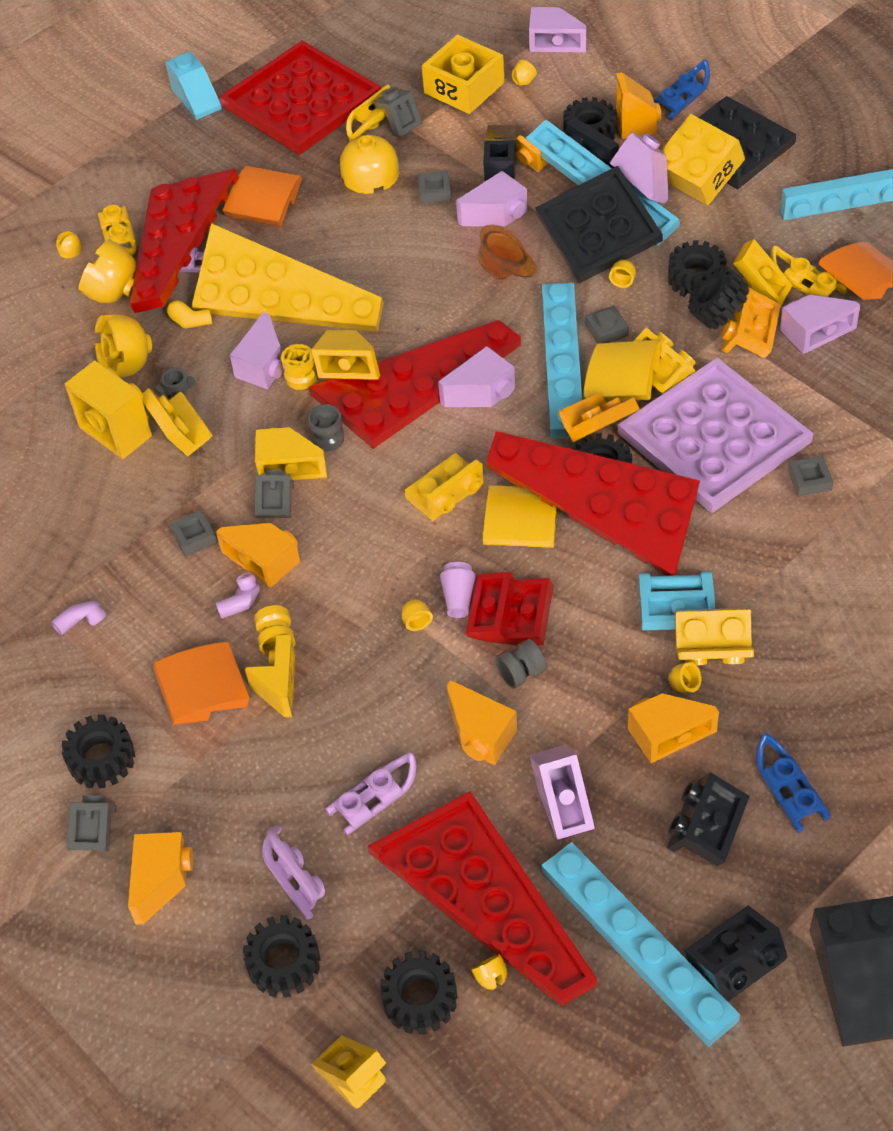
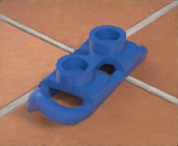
[654,59,710,120]
[756,733,831,833]

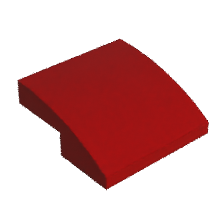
[466,572,554,646]

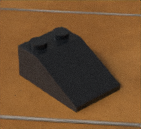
[809,896,893,1047]

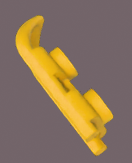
[346,84,390,141]
[97,205,137,256]
[770,245,848,297]

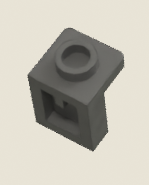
[374,87,423,137]
[255,470,294,518]
[67,795,117,851]

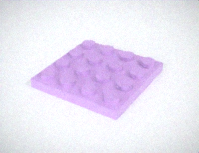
[618,358,813,513]

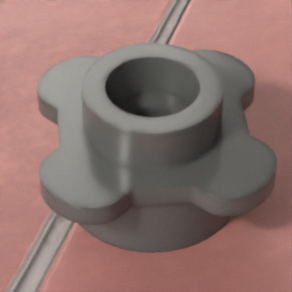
[156,368,195,398]

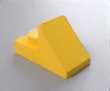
[733,239,793,305]
[245,635,296,717]
[311,1035,386,1108]

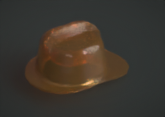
[478,224,537,280]

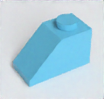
[165,51,222,120]

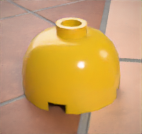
[340,135,400,194]
[79,239,136,304]
[95,314,152,379]

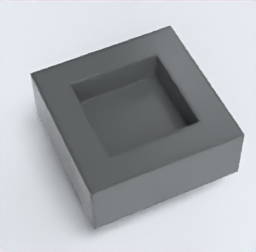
[418,171,451,203]
[585,306,629,344]
[788,455,833,497]
[170,510,217,556]

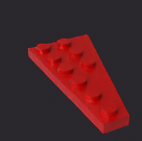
[130,168,239,313]
[309,320,521,449]
[486,431,700,576]
[367,791,597,1006]

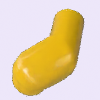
[167,300,213,329]

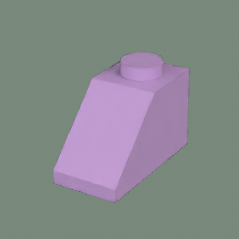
[529,7,586,52]
[610,132,668,204]
[456,171,528,226]
[780,295,860,354]
[230,312,284,390]
[438,346,515,407]
[529,744,595,840]

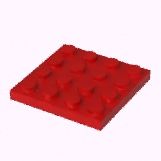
[219,40,382,155]

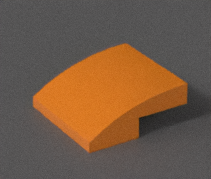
[223,165,302,227]
[818,242,893,300]
[153,642,250,725]

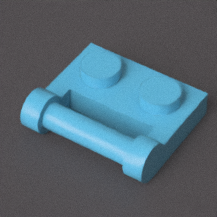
[638,571,716,630]

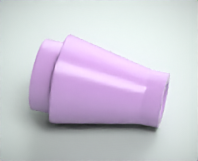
[440,562,476,618]

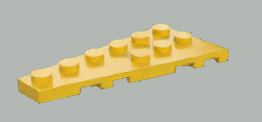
[192,223,384,332]

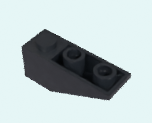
[483,125,517,182]

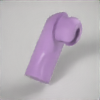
[215,572,260,619]
[50,600,106,635]

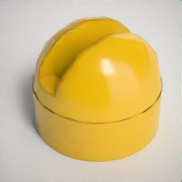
[511,60,537,86]
[56,231,82,258]
[609,260,636,288]
[401,599,433,631]
[668,662,702,693]
[471,954,508,990]

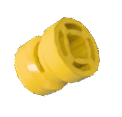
[281,344,317,390]
[254,605,296,656]

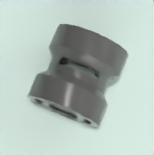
[308,404,344,452]
[495,638,547,689]

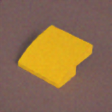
[583,340,661,402]
[483,485,557,548]

